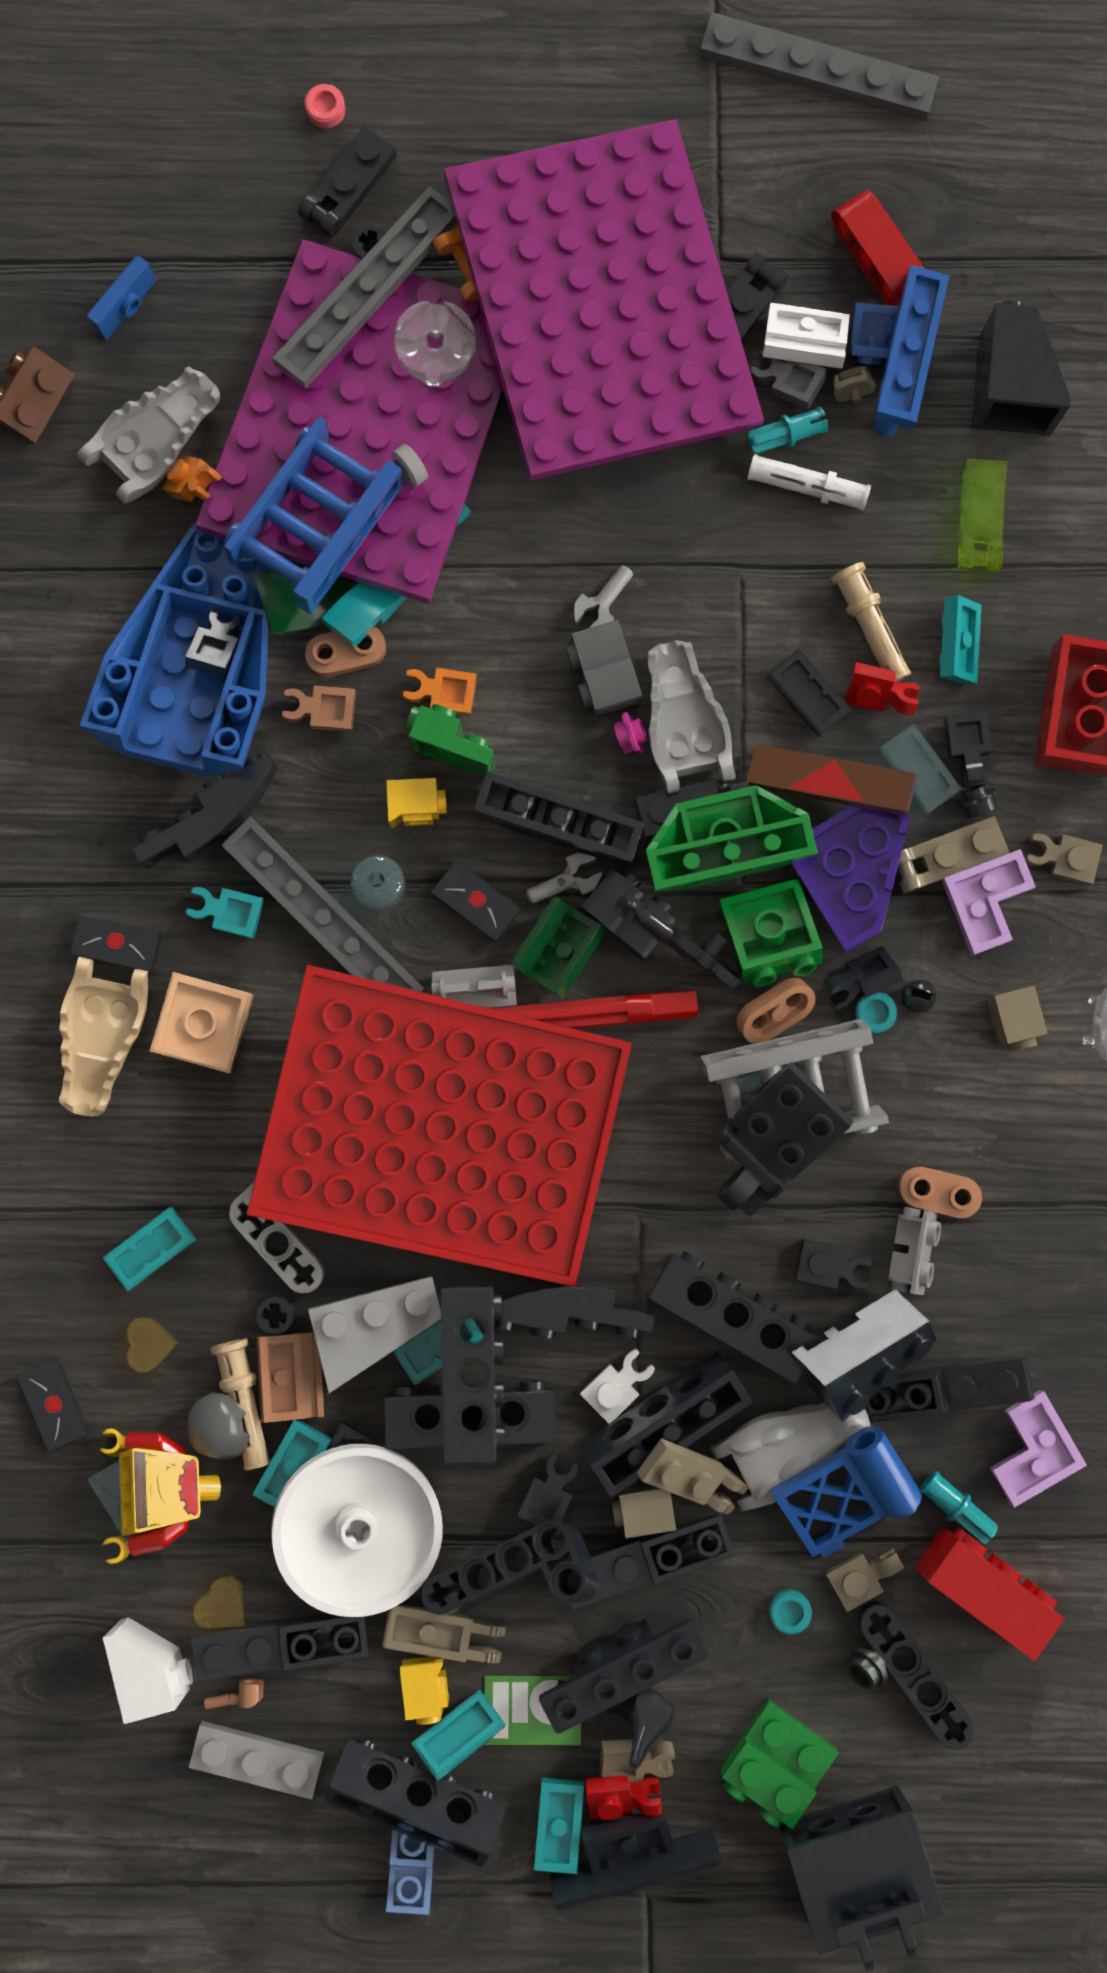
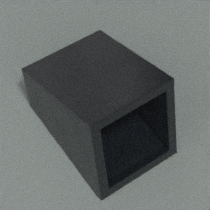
[971,300,1071,435]

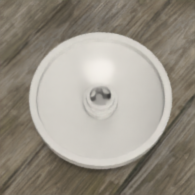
[271,1444,443,1617]

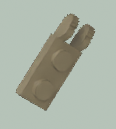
[637,1438,749,1515]
[382,1603,506,1664]

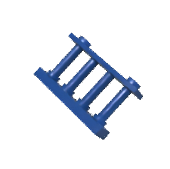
[224,416,404,615]

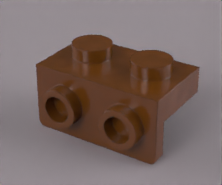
[0,346,75,444]

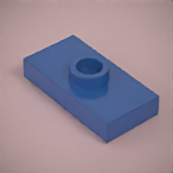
[87,255,156,341]

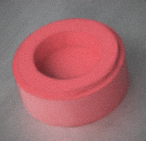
[305,84,345,129]

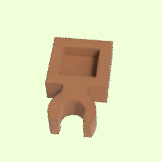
[282,685,356,732]

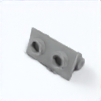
[432,965,517,1008]
[888,1207,941,1295]

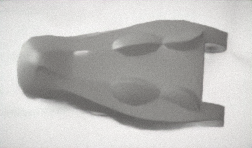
[77,367,220,504]
[648,640,736,794]
[710,1403,870,1511]

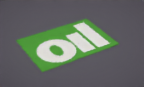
[484,1676,581,1745]

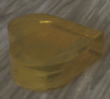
[126,1316,179,1373]
[193,1575,245,1629]

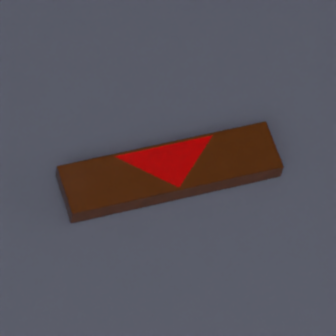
[746,744,917,816]

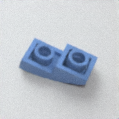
[386,1830,434,1915]

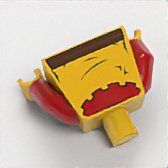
[100,1428,221,1564]

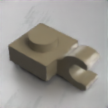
[825,1548,904,1612]

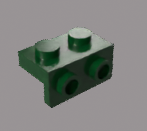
[511,896,607,999]

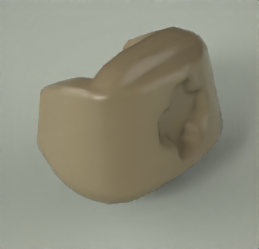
[833,366,876,403]

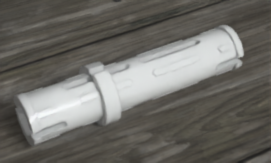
[747,454,871,511]

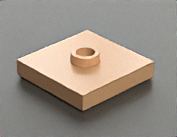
[150,972,254,1074]

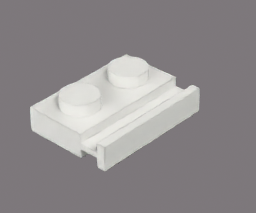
[763,303,850,369]

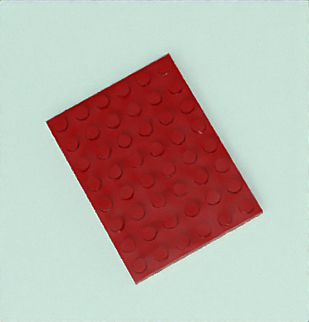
[247,965,632,1287]

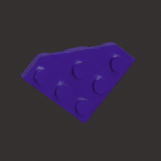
[791,806,910,953]

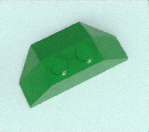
[646,785,818,891]

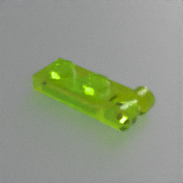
[958,458,1007,572]

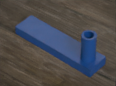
[873,265,950,438]

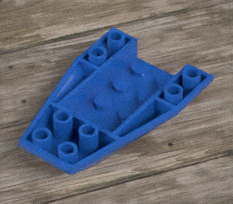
[80,523,271,777]

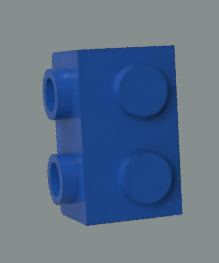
[849,302,933,365]

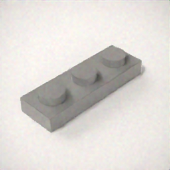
[189,1721,324,1799]

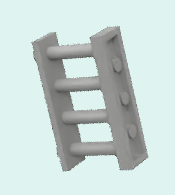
[700,1019,889,1163]

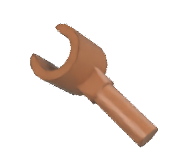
[204,1678,264,1709]

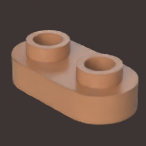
[305,627,386,677]
[736,978,815,1044]
[897,1167,982,1218]

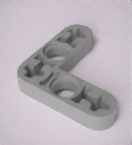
[229,1183,325,1294]

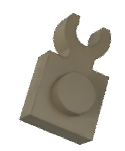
[1025,833,1103,886]
[599,1739,675,1782]

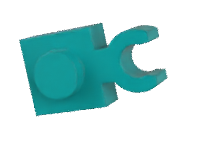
[186,887,264,939]

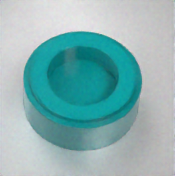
[854,992,897,1034]
[768,1589,812,1635]

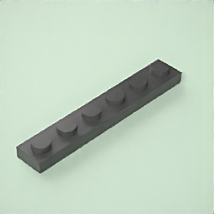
[700,12,940,120]
[273,186,456,390]
[222,816,425,992]

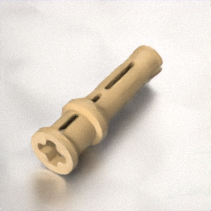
[831,562,912,682]
[210,1338,271,1470]

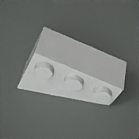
[308,1276,442,1393]

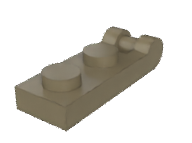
[897,816,1010,894]

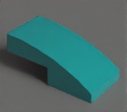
[322,582,407,648]

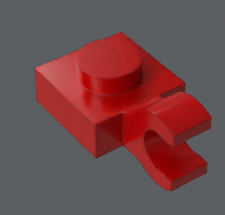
[845,662,920,716]
[586,1775,662,1820]

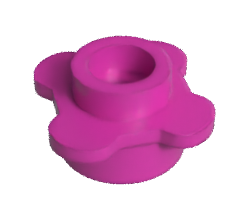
[614,712,648,754]

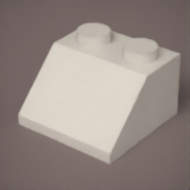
[103,1617,193,1724]

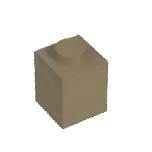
[986,986,1048,1051]
[612,1484,676,1538]

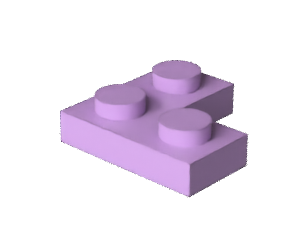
[941,849,1036,956]
[990,1390,1087,1508]

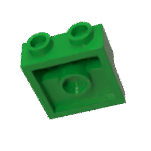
[405,704,496,778]
[719,879,823,987]
[720,1698,839,1829]

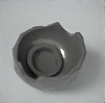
[187,1392,250,1460]

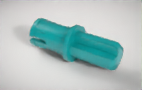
[747,407,828,454]
[919,1471,998,1544]

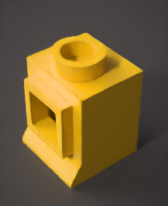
[386,778,447,828]
[400,1655,449,1725]

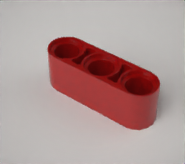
[831,190,924,306]

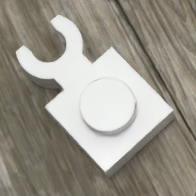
[580,1348,655,1424]

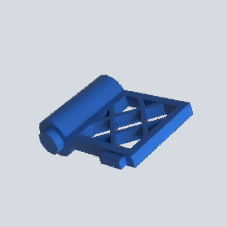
[771,1426,922,1558]

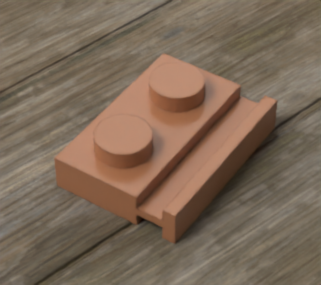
[257,1332,324,1423]

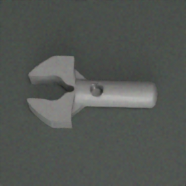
[574,565,633,628]
[526,853,602,904]

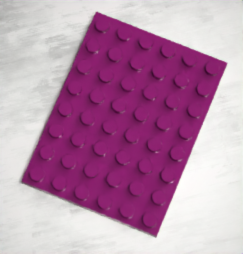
[443,119,764,481]
[196,239,504,604]

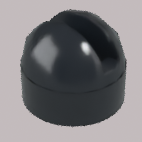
[902,979,936,1013]

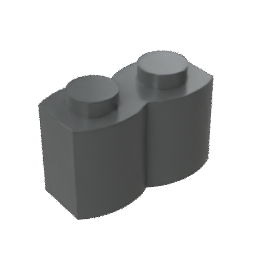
[566,620,642,717]

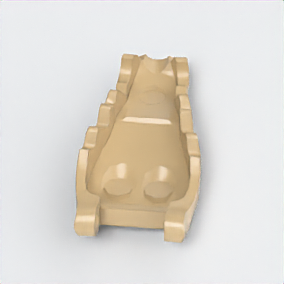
[59,957,148,1116]

